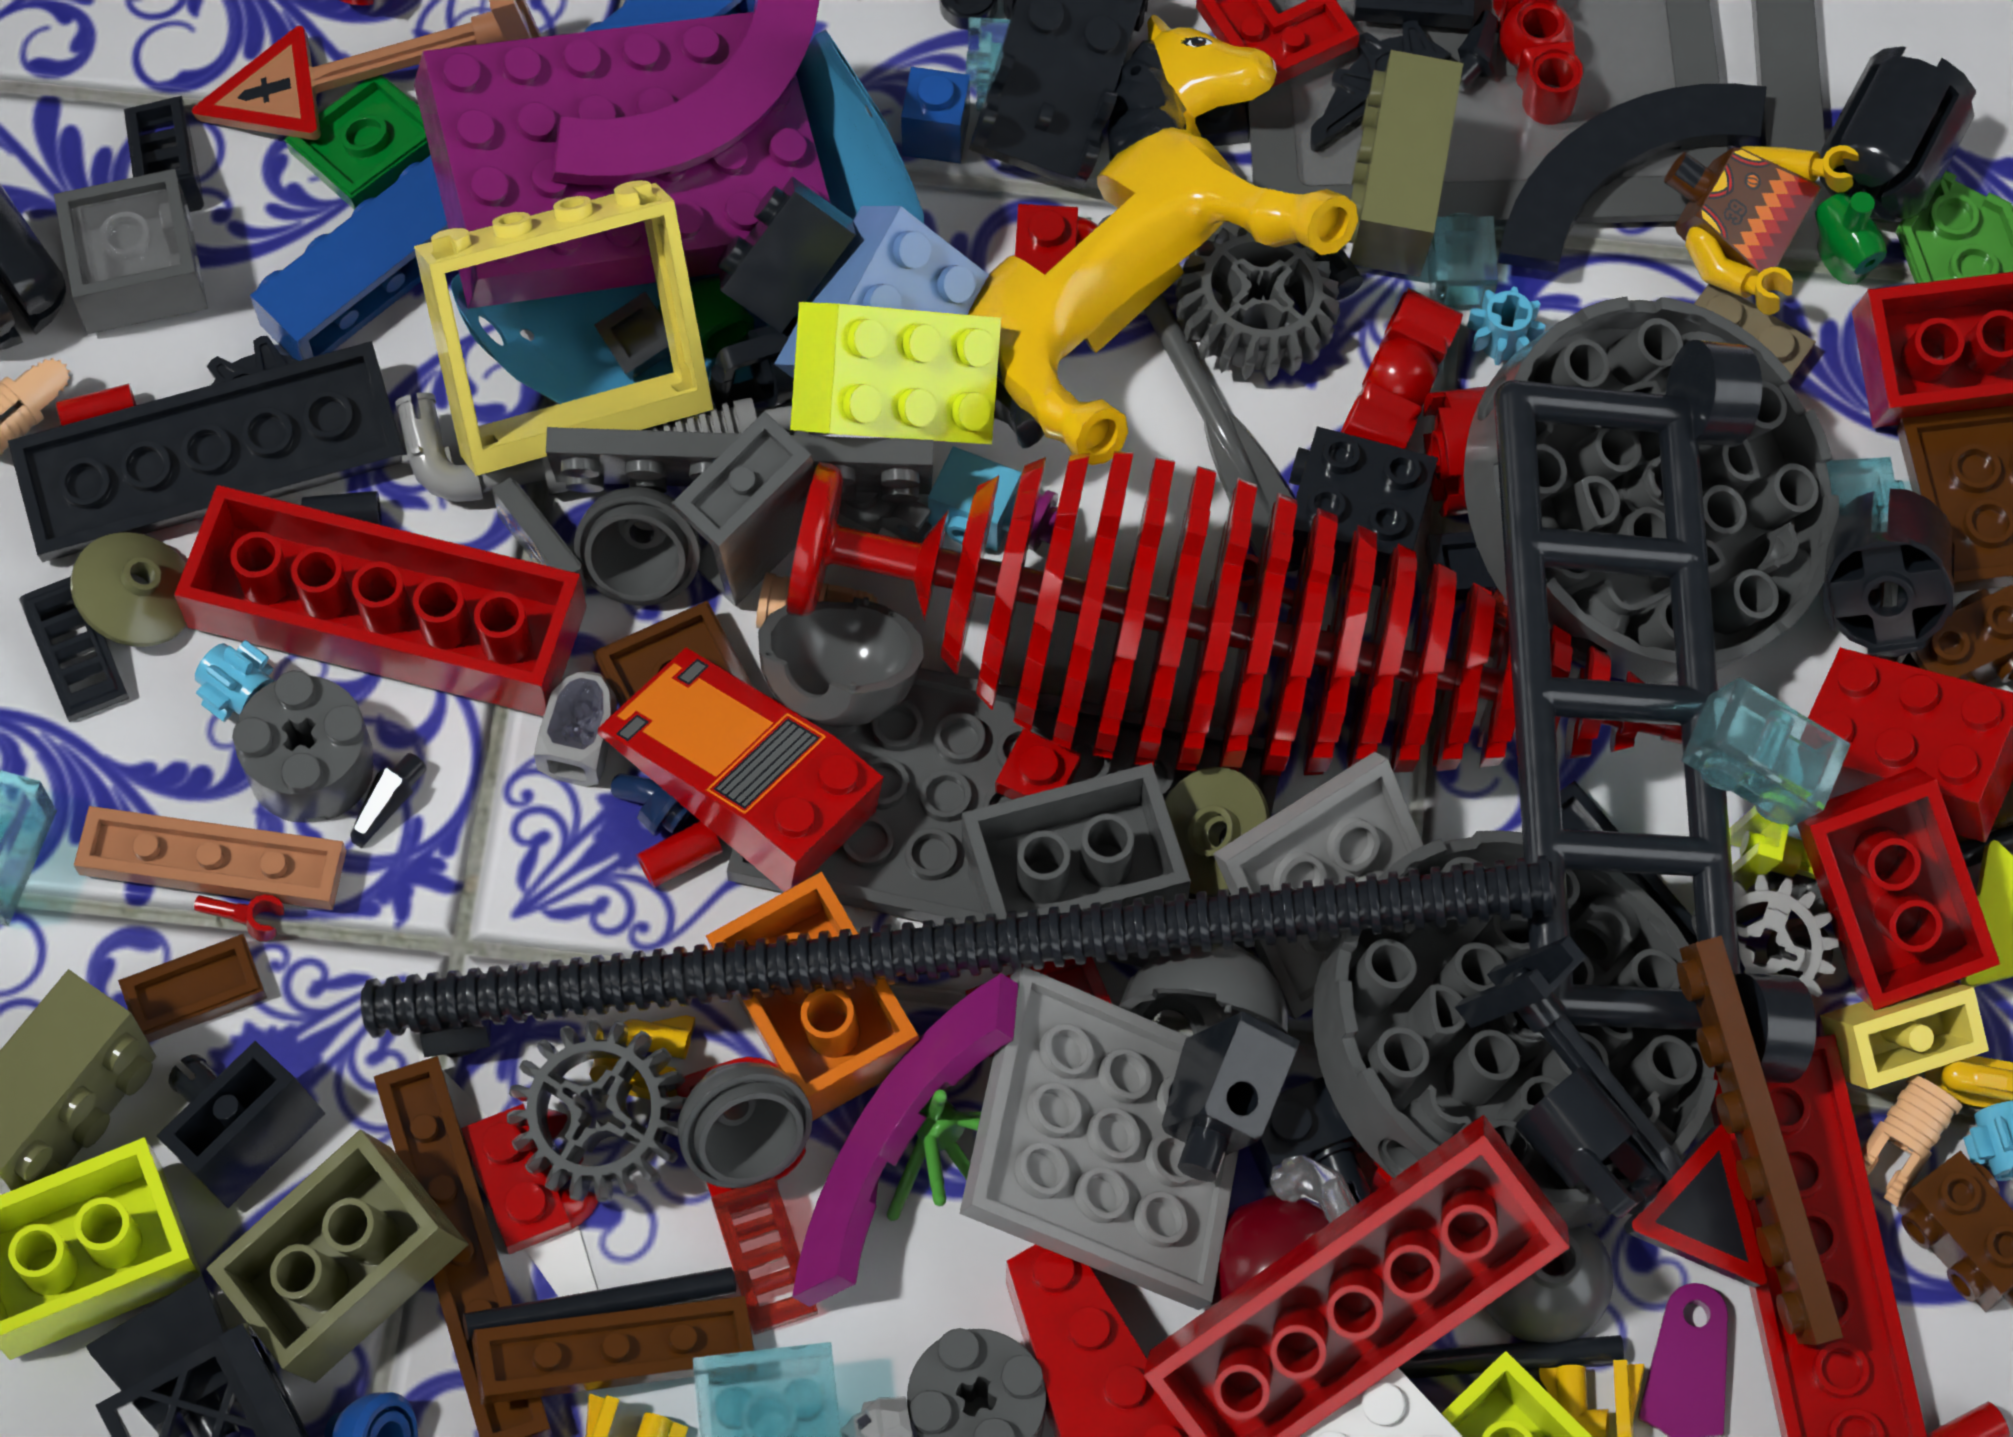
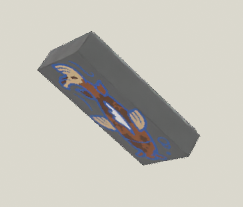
[492,477,587,596]

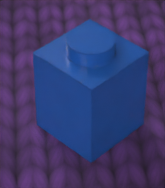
[901,67,970,164]

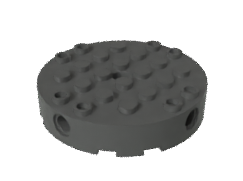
[1464,296,1839,684]
[1312,830,1718,1229]

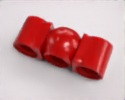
[1493,0,1583,125]
[1340,287,1463,449]

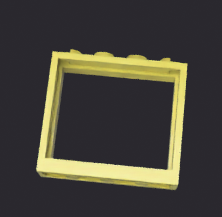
[414,180,714,476]

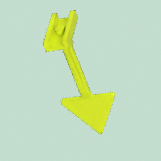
[1729,793,2013,987]

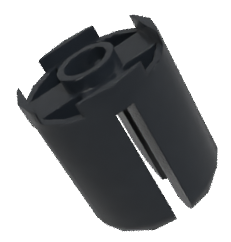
[1820,46,1976,223]
[0,184,66,350]
[1823,488,1955,657]

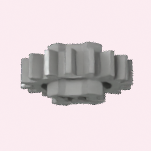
[1734,874,1839,997]

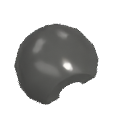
[758,597,925,728]
[1119,943,1289,1035]

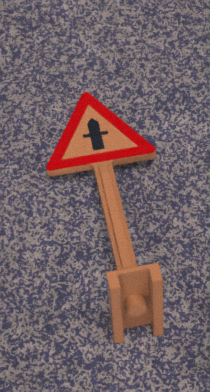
[191,0,542,140]

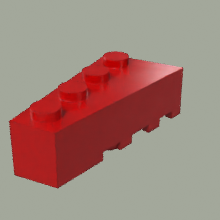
[1006,1244,1190,1437]

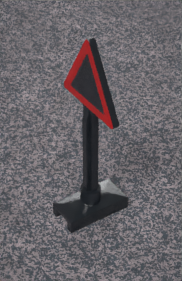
[1454,936,1767,1287]

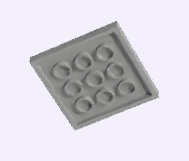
[959,966,1239,1310]

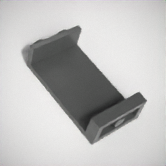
[672,411,815,607]

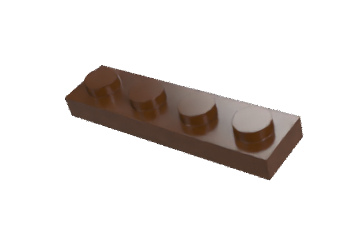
[472,1296,756,1405]

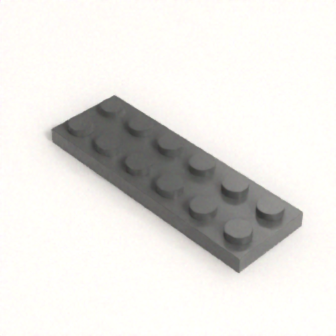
[546,427,934,503]

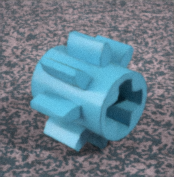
[1467,286,1546,366]
[195,640,274,722]
[1963,1101,2013,1181]

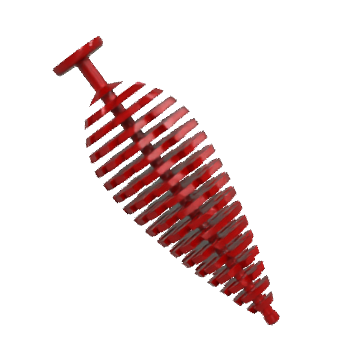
[786,451,1682,776]

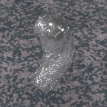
[1270,1155,1357,1223]

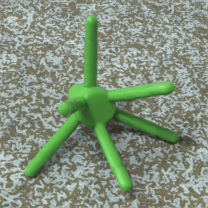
[886,1090,981,1221]

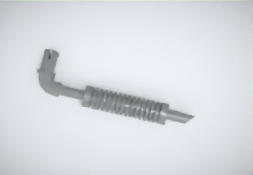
[395,393,792,502]

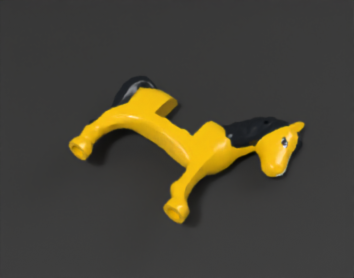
[967,14,1358,465]

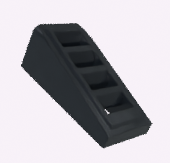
[124,96,204,212]
[19,576,129,722]

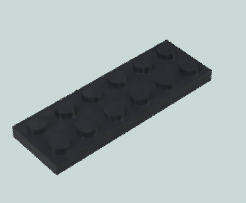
[8,341,405,563]

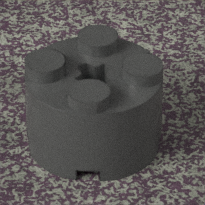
[232,670,374,823]
[907,1328,1046,1437]

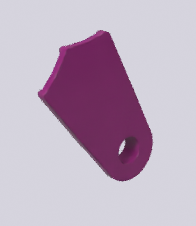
[1638,1283,1728,1437]

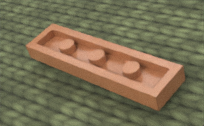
[74,806,347,910]

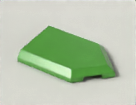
[1896,171,2013,284]

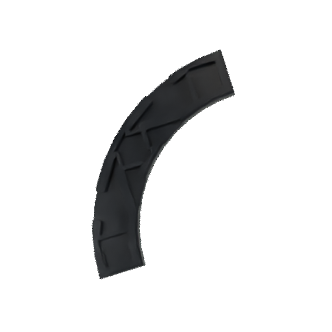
[1497,83,1767,273]

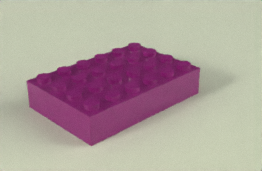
[414,12,831,309]

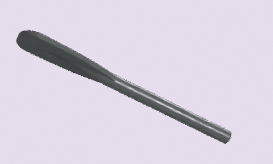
[1098,215,1300,572]

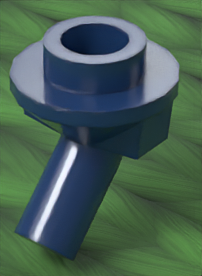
[611,773,692,836]

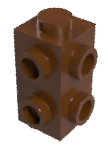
[1891,584,2013,685]
[1896,1150,2013,1312]

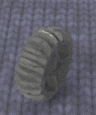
[1175,227,1340,382]
[507,1020,687,1203]

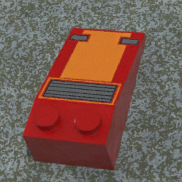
[597,647,884,892]

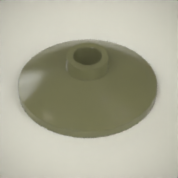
[70,532,187,647]
[1165,767,1270,897]

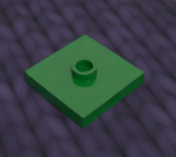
[284,75,431,210]

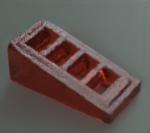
[711,1177,818,1335]

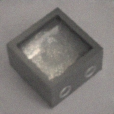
[54,169,208,334]

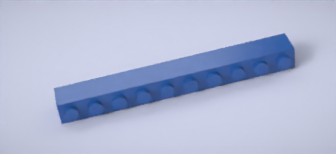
[250,0,755,361]

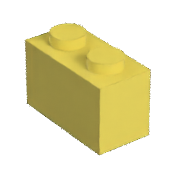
[1820,982,1989,1090]

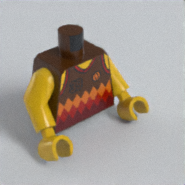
[1664,145,1859,315]

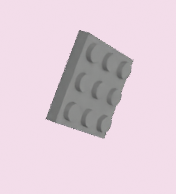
[1213,752,1424,1019]

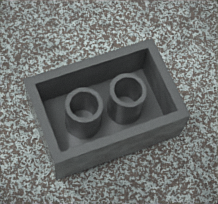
[962,763,1191,919]

